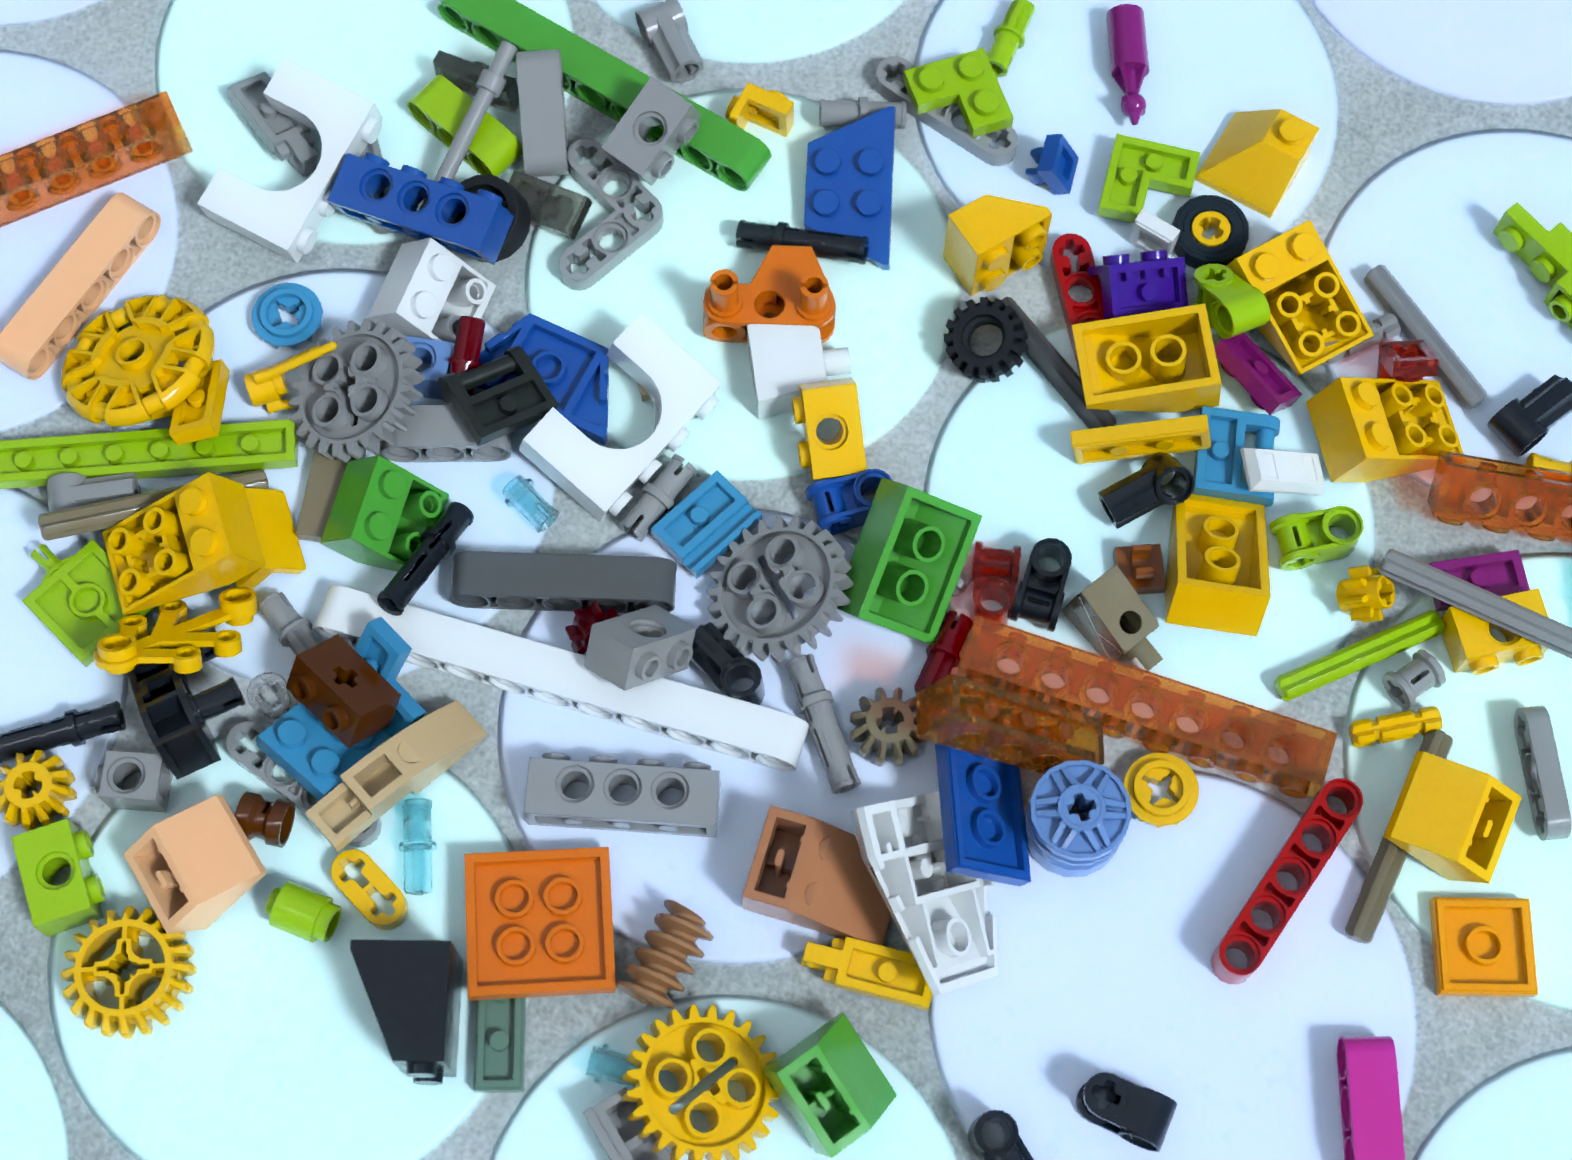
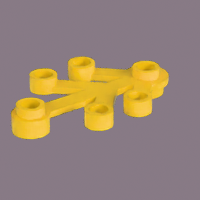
[93,587,258,675]

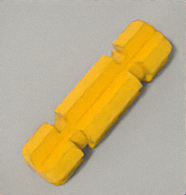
[1349,706,1443,748]

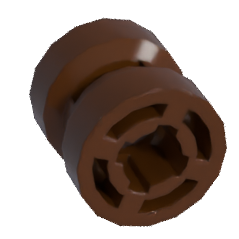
[234,791,295,848]

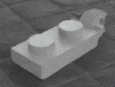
[228,71,318,177]

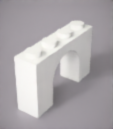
[197,57,383,264]
[519,312,723,522]

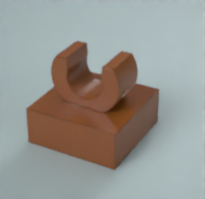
[1113,544,1166,594]

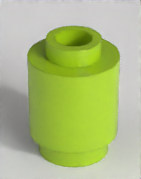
[265,881,342,943]

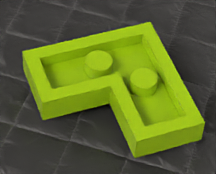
[903,48,1014,138]
[1097,134,1201,223]

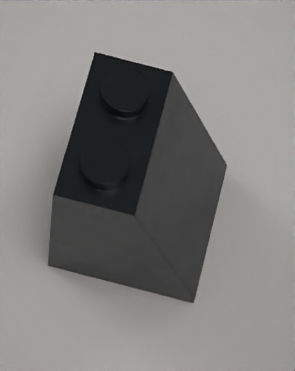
[350,940,463,1085]

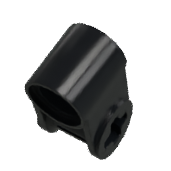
[1009,538,1072,632]
[1076,1072,1177,1152]

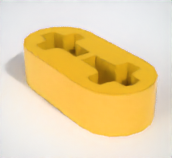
[331,849,409,931]

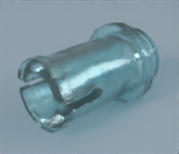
[502,475,559,533]
[586,1043,637,1088]

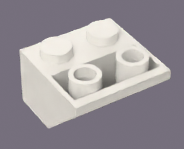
[367,237,496,346]

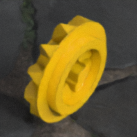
[1123,753,1199,828]

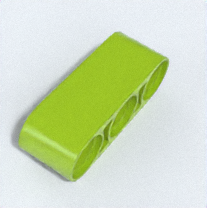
[406,74,523,177]

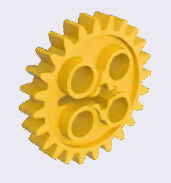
[622,1004,781,1160]

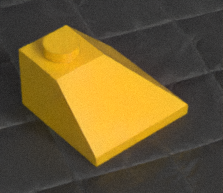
[1195,109,1320,219]

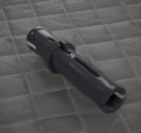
[736,220,869,265]
[377,502,474,616]
[0,701,126,763]

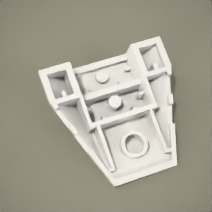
[851,790,999,996]

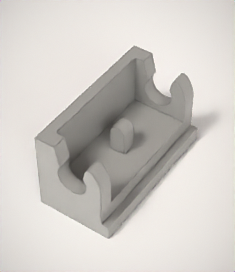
[583,1088,671,1160]

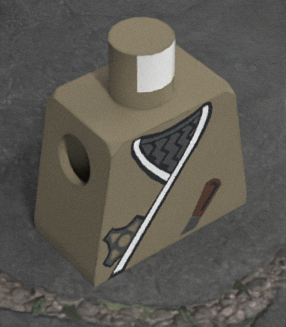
[1061,564,1163,676]

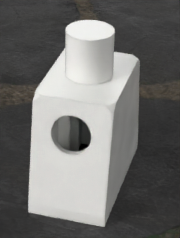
[747,324,851,419]

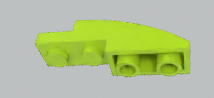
[1493,202,1572,329]

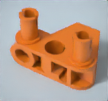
[703,245,836,343]

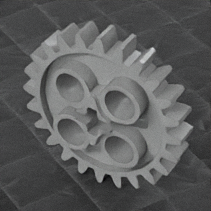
[288,319,425,463]
[706,516,854,662]

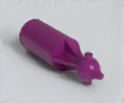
[1106,4,1150,125]

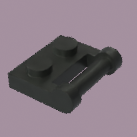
[438,346,559,447]

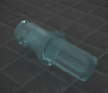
[398,798,437,896]

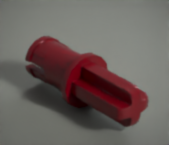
[443,316,485,403]
[914,611,974,700]

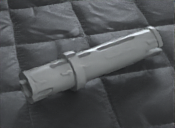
[785,654,861,794]

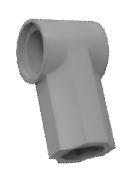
[635,0,704,84]
[47,472,142,512]

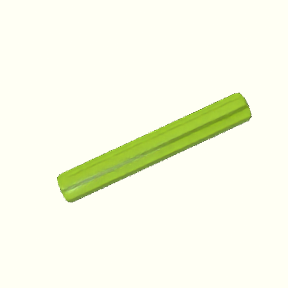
[1274,610,1445,701]

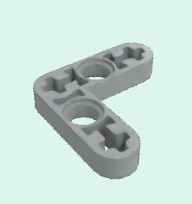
[558,138,664,291]

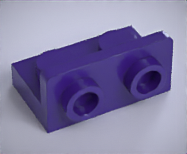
[1088,250,1188,319]

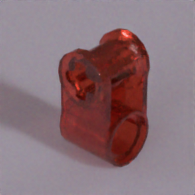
[969,540,1021,633]

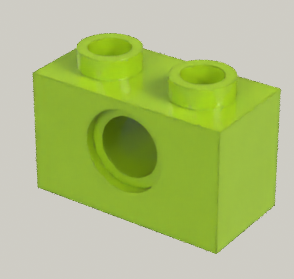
[11,818,106,937]

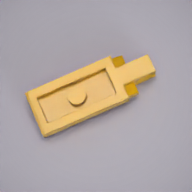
[801,936,932,1011]

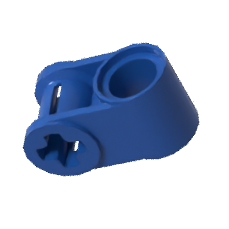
[805,469,892,536]

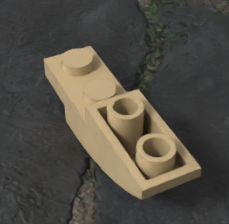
[305,700,488,852]

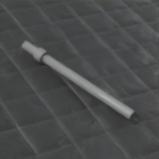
[391,41,518,266]

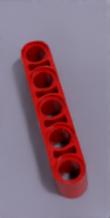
[1211,778,1363,985]

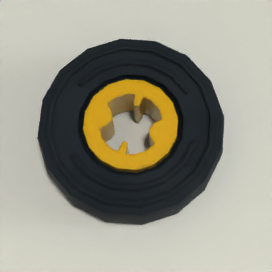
[1171,195,1249,269]

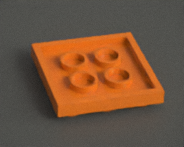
[464,847,616,1001]

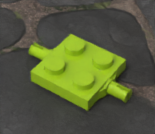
[22,539,155,668]

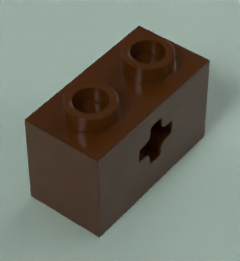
[285,635,401,748]

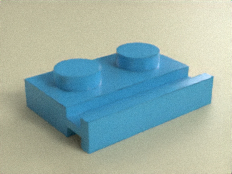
[651,470,762,579]

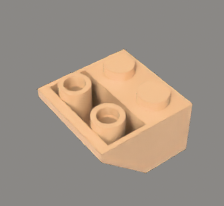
[123,795,267,934]

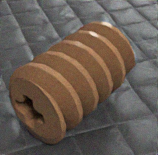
[616,899,714,1009]

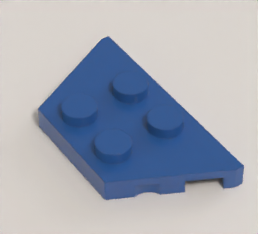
[804,106,896,270]
[477,313,609,445]

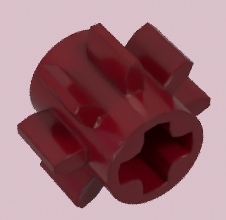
[565,601,619,655]

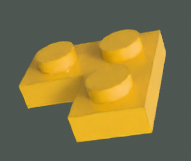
[150,359,230,446]

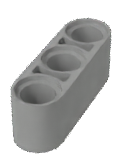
[516,49,569,178]
[381,405,512,462]

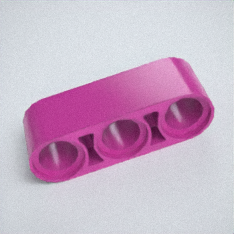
[1337,1036,1405,1160]

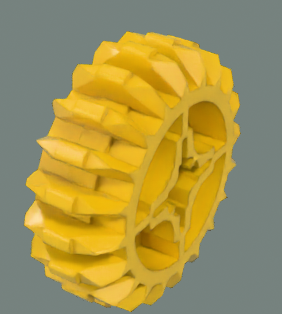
[60,906,197,1039]

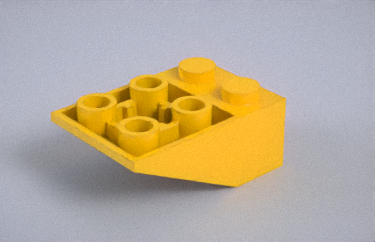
[1227,220,1374,376]
[1306,377,1466,483]
[102,472,266,615]

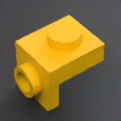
[725,82,794,137]

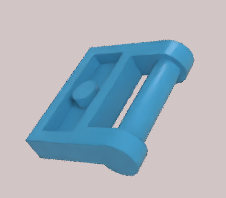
[1192,406,1280,507]

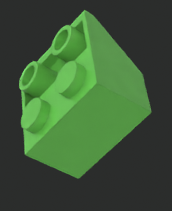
[320,455,449,572]
[762,1012,897,1158]

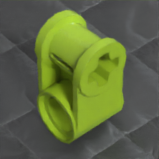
[1193,264,1270,339]
[1269,506,1364,571]

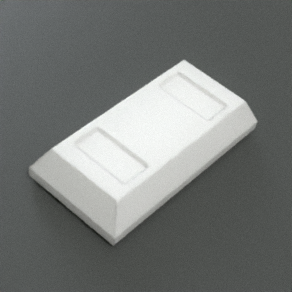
[1240,448,1325,496]

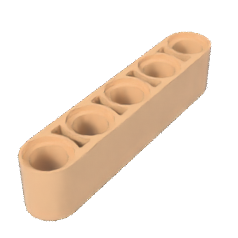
[0,193,161,381]

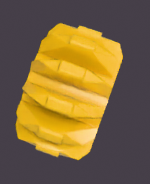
[0,750,77,831]

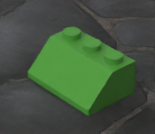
[837,478,982,644]

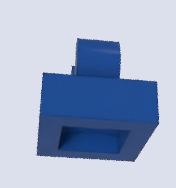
[1025,134,1079,195]

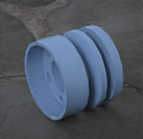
[1024,760,1132,877]

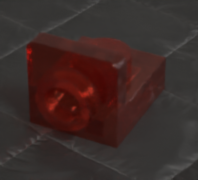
[1377,340,1439,382]

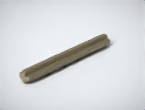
[38,469,269,541]
[1345,729,1453,944]

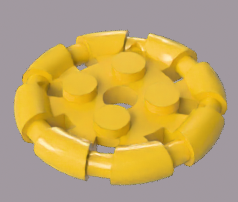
[61,295,215,427]

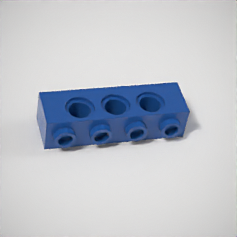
[327,153,514,265]

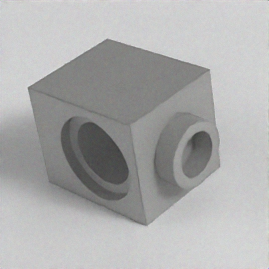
[95,750,173,813]

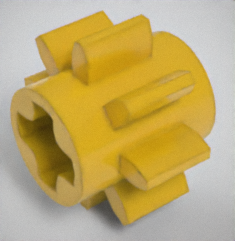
[1336,565,1395,623]

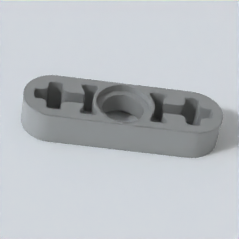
[1514,705,1572,841]

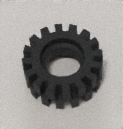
[944,297,1029,383]

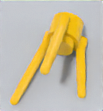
[244,340,337,414]

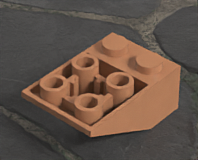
[742,805,891,946]

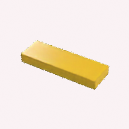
[1070,414,1211,465]

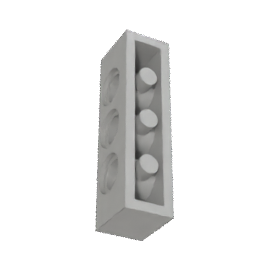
[524,752,721,838]

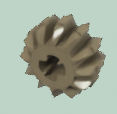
[850,687,928,767]

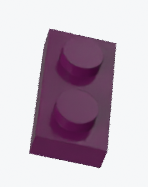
[1214,333,1302,415]
[1428,550,1530,611]

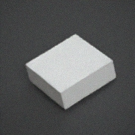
[1129,209,1180,258]

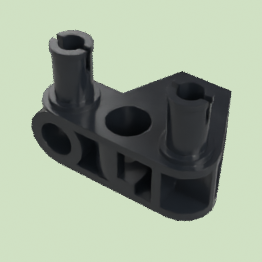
[127,627,246,780]

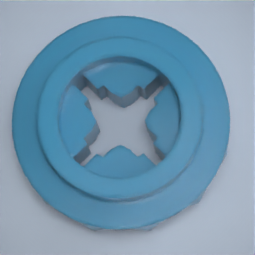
[252,283,324,350]

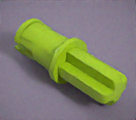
[987,0,1035,77]

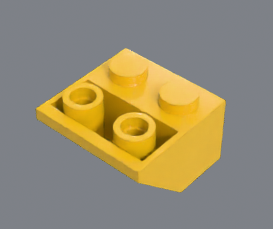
[943,194,1052,296]
[1383,751,1522,883]

